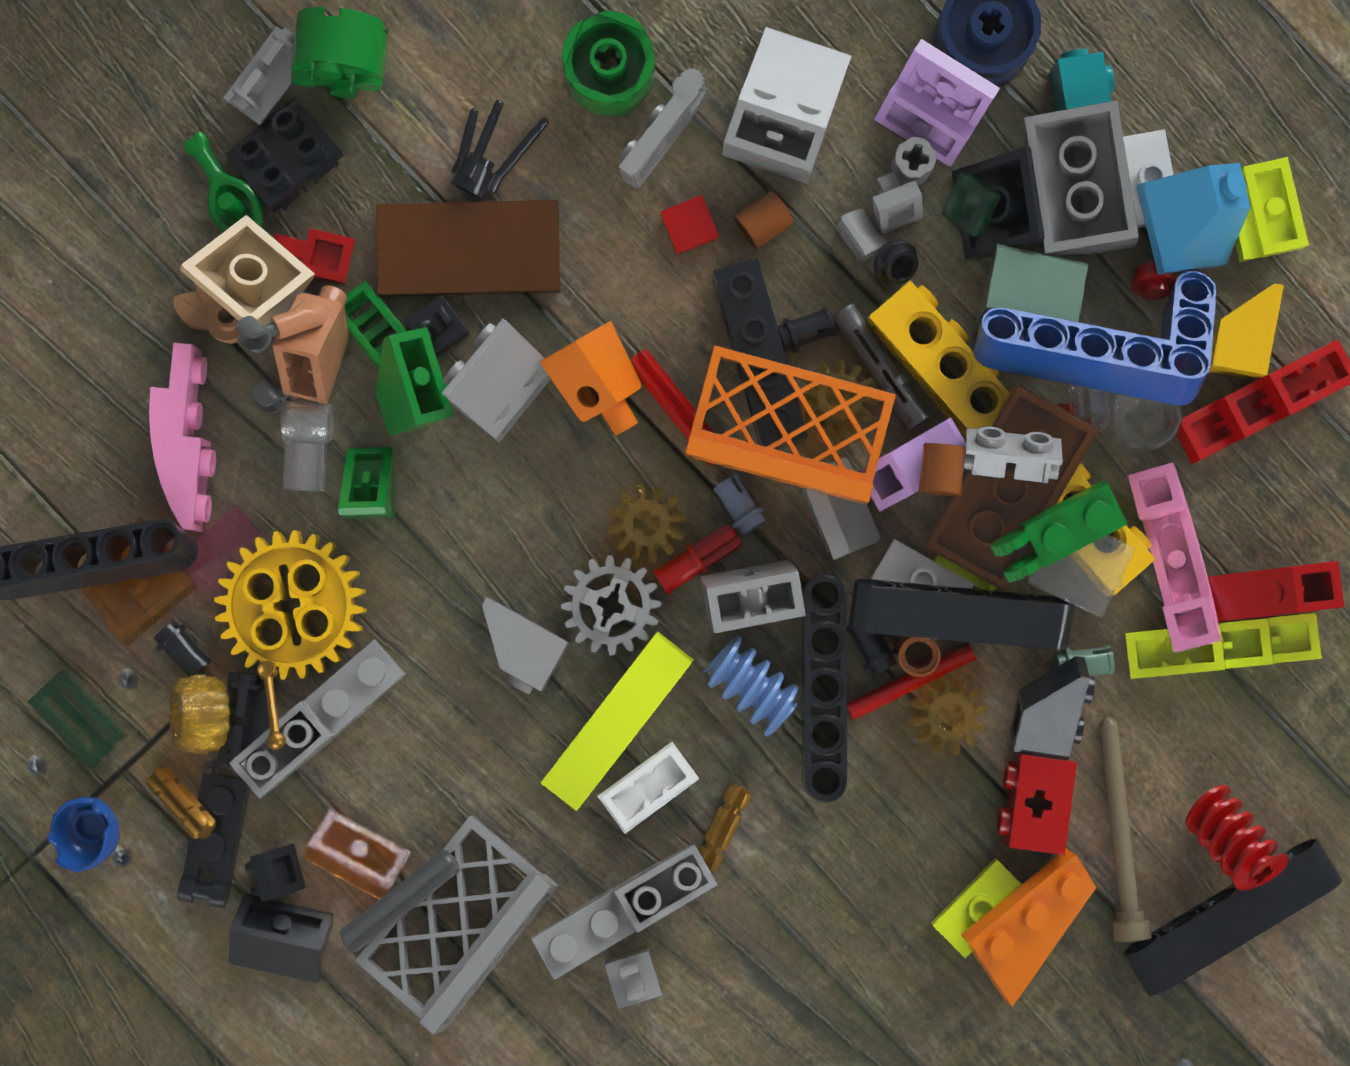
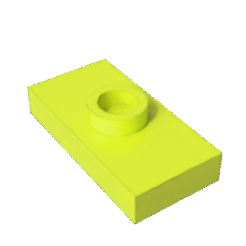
[931,858,1022,958]

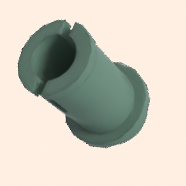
[1053,645,1115,676]

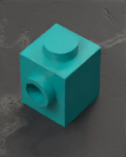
[1049,48,1115,111]

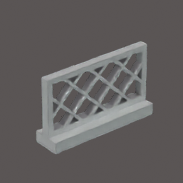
[355,815,560,1035]

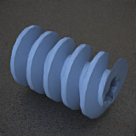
[700,635,801,737]

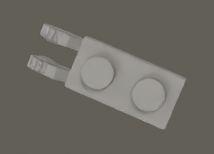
[619,67,707,189]

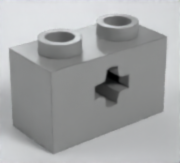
[700,559,806,633]

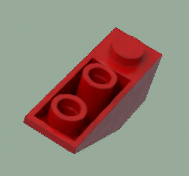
[1208,561,1345,622]

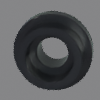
[874,239,918,284]

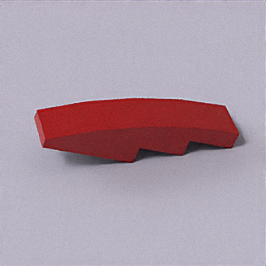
[1171,339,1350,464]

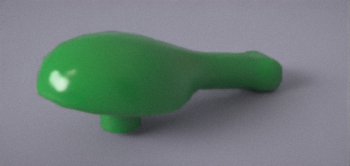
[183,132,264,233]

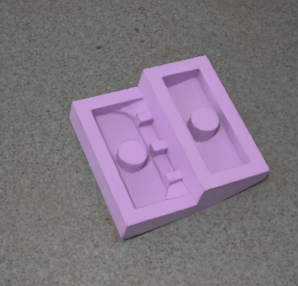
[874,39,1000,167]

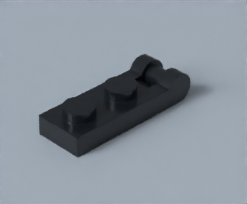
[177,772,250,909]

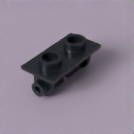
[217,671,275,767]

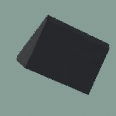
[951,147,1045,260]

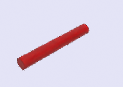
[847,643,976,721]

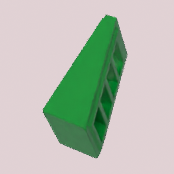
[344,280,406,370]

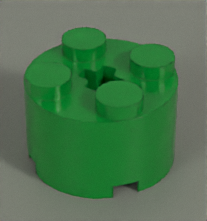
[291,7,389,99]
[562,11,655,116]

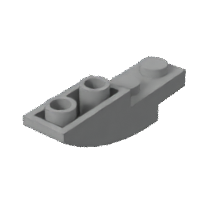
[229,639,406,799]
[530,844,718,980]

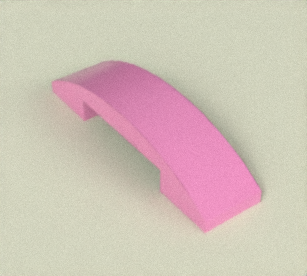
[1128,462,1222,653]

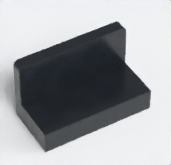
[229,894,334,983]

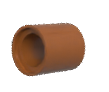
[733,190,794,250]
[918,443,966,496]
[895,636,940,677]

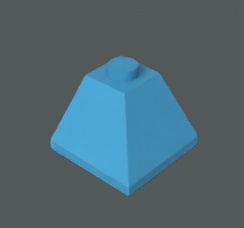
[1136,163,1250,275]

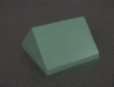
[974,244,1088,331]

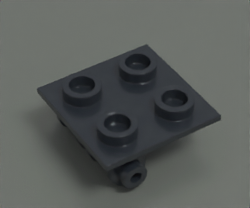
[225,97,344,213]

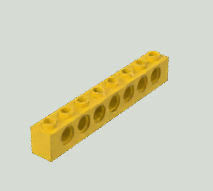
[866,280,1156,597]

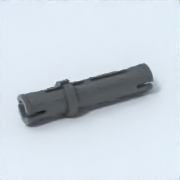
[832,303,932,432]

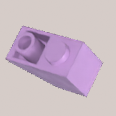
[857,418,966,512]

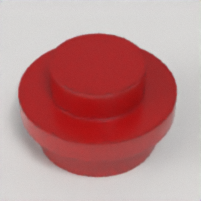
[1131,262,1178,301]

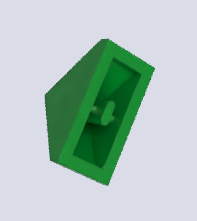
[338,447,395,519]

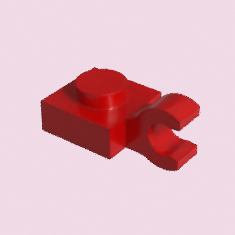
[274,228,356,286]

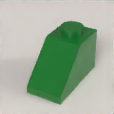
[375,327,455,437]

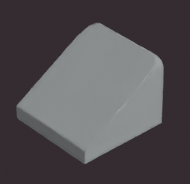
[836,209,887,263]

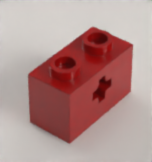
[996,752,1077,855]

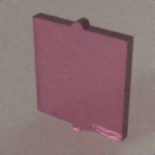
[186,506,284,613]

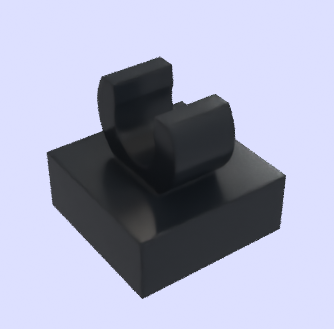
[405,294,470,357]
[245,843,306,902]

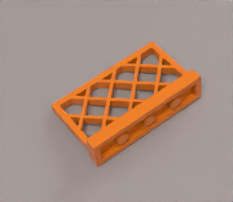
[685,345,896,504]

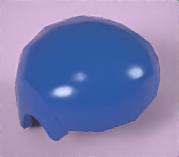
[47,796,120,872]

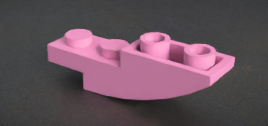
[149,343,216,532]

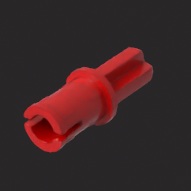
[653,525,742,595]

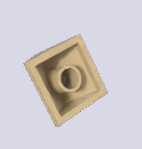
[180,215,315,325]

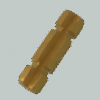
[146,767,216,839]
[698,783,752,873]

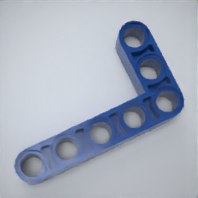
[973,271,1217,405]

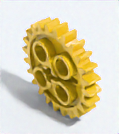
[214,530,367,680]

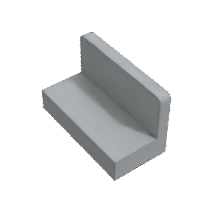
[800,458,880,561]

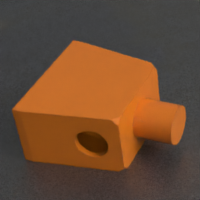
[540,321,641,436]

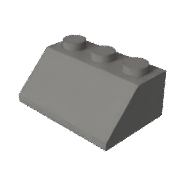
[1024,100,1139,255]

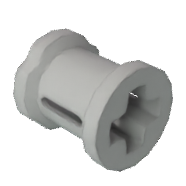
[891,137,936,186]

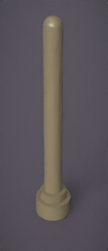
[1100,717,1152,942]

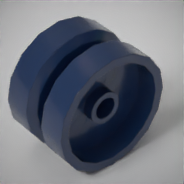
[933,0,1041,87]

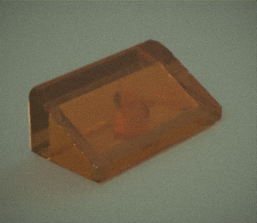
[305,809,411,899]

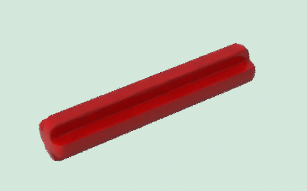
[630,349,714,465]

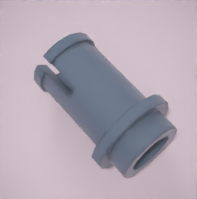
[713,474,766,535]

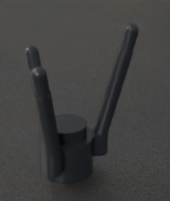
[450,100,549,199]

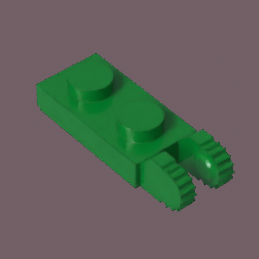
[990,481,1128,582]

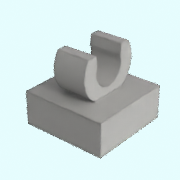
[872,172,923,235]
[604,948,662,1009]

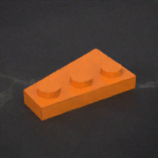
[961,848,1097,1007]

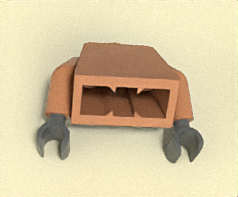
[236,285,349,414]

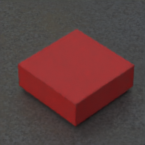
[660,195,719,256]

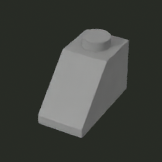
[482,597,570,694]

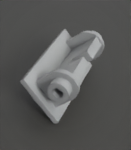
[223,26,295,125]
[964,426,1063,483]

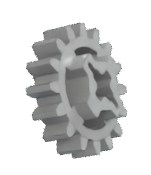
[561,555,661,656]

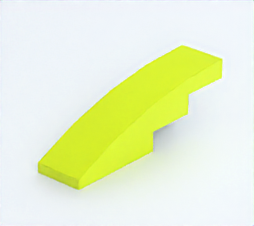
[1125,612,1322,679]
[541,631,694,811]

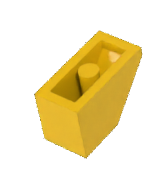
[1209,283,1284,381]

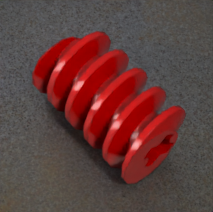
[1185,785,1289,891]

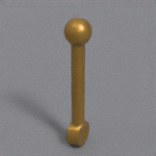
[257,660,286,750]

